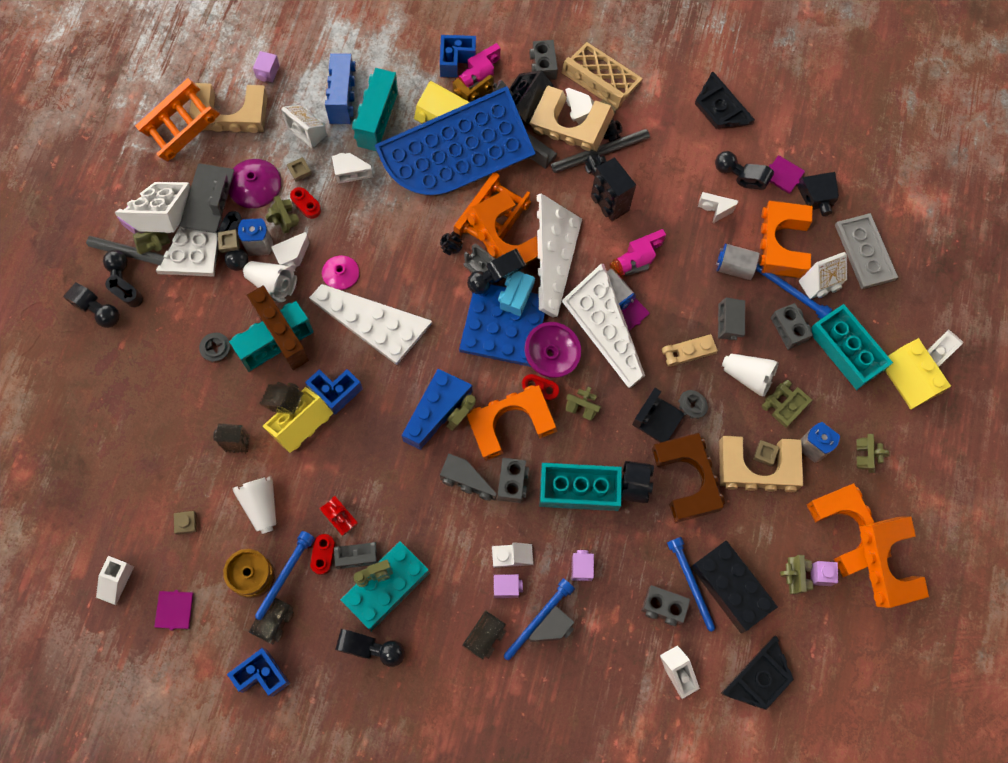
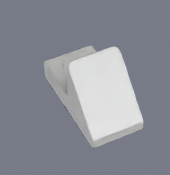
[698,192,738,223]
[927,329,963,367]
[492,542,533,568]

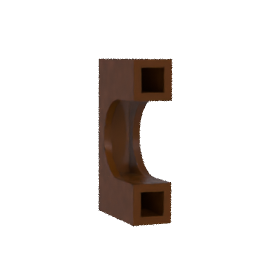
[247,285,309,370]
[652,433,725,523]

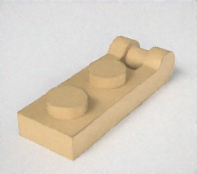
[661,334,718,367]

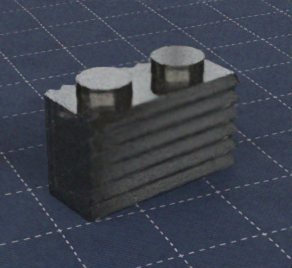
[260,382,304,414]
[213,424,250,454]
[249,598,294,645]
[462,610,507,661]

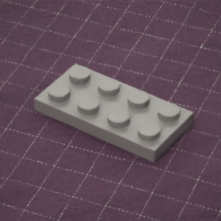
[835,213,898,289]

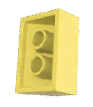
[414,81,470,124]
[885,338,951,410]
[263,387,333,453]

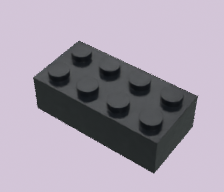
[691,540,778,633]

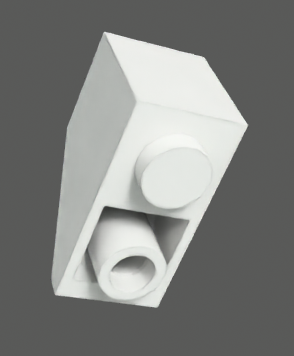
[565,88,594,125]
[96,556,134,605]

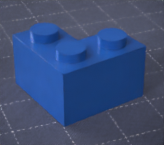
[440,35,476,78]
[305,369,363,415]
[227,648,290,697]

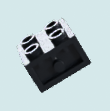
[632,388,684,443]

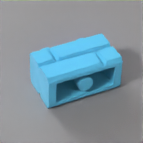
[498,271,535,316]

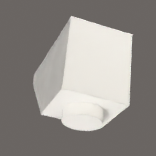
[332,153,373,184]
[271,232,309,269]
[660,645,700,699]

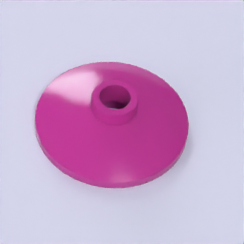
[322,255,359,290]

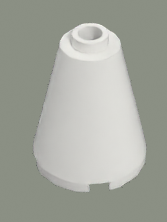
[243,261,297,303]
[722,353,779,396]
[232,476,276,534]

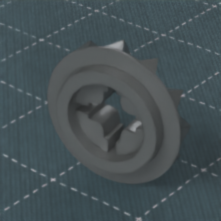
[199,333,231,362]
[678,390,708,419]

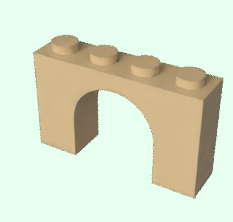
[189,83,268,133]
[530,86,614,152]
[719,436,803,493]

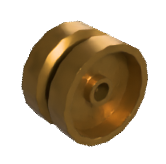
[223,549,274,598]

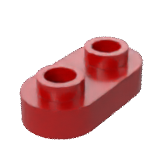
[290,187,321,219]
[522,374,559,400]
[310,534,335,575]

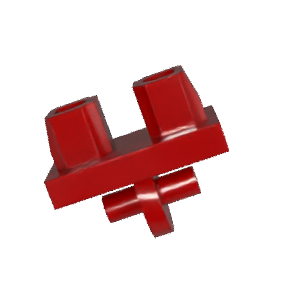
[319,496,358,537]

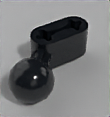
[715,151,774,190]
[217,211,248,271]
[467,249,526,295]
[103,250,143,307]
[63,282,120,328]
[335,629,405,667]

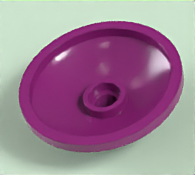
[229,159,281,208]
[524,322,581,378]

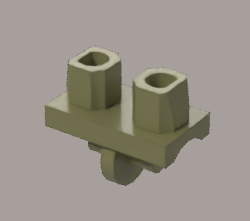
[265,196,299,234]
[133,232,170,255]
[566,386,601,421]
[857,434,889,473]
[780,555,813,594]

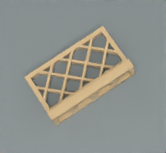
[561,42,643,110]

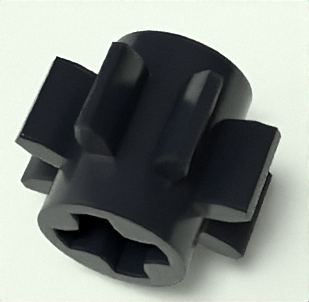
[603,118,622,142]
[585,154,607,176]
[440,231,463,256]

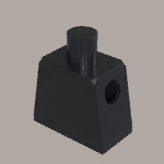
[797,172,839,216]

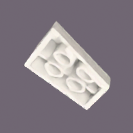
[115,182,191,233]

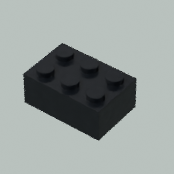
[591,157,636,221]

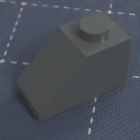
[528,606,574,642]

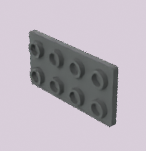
[180,163,234,233]

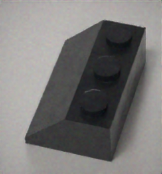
[509,70,554,125]

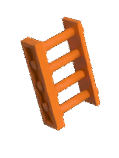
[135,78,220,162]
[454,172,531,252]

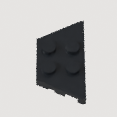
[695,72,755,129]
[721,636,794,710]

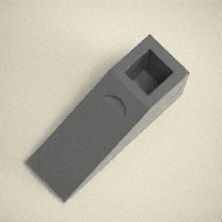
[440,454,496,501]

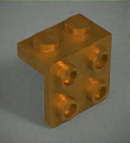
[452,75,494,102]

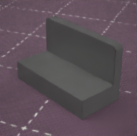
[528,134,557,169]

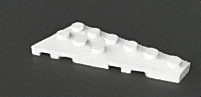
[537,193,582,318]
[156,217,222,276]
[562,264,645,388]
[309,284,432,365]

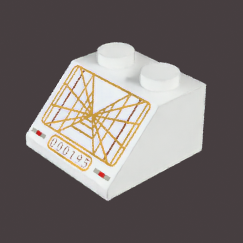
[281,105,327,149]
[799,252,847,299]

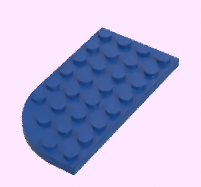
[375,86,536,196]

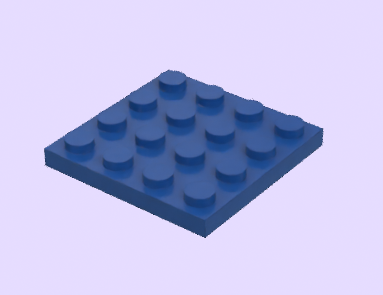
[459,284,545,367]

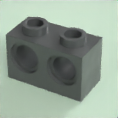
[529,40,558,80]
[771,303,813,350]
[497,458,529,503]
[641,585,690,626]

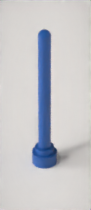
[756,263,833,319]
[255,531,315,620]
[667,537,715,632]
[504,578,575,660]

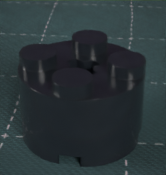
[621,461,654,503]

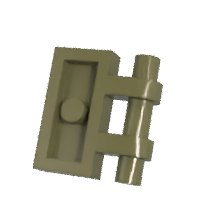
[761,380,812,428]
[446,395,476,431]
[353,559,393,588]

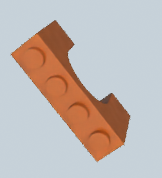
[465,190,538,265]
[759,201,813,278]
[467,385,558,461]
[807,483,892,577]
[859,516,929,608]

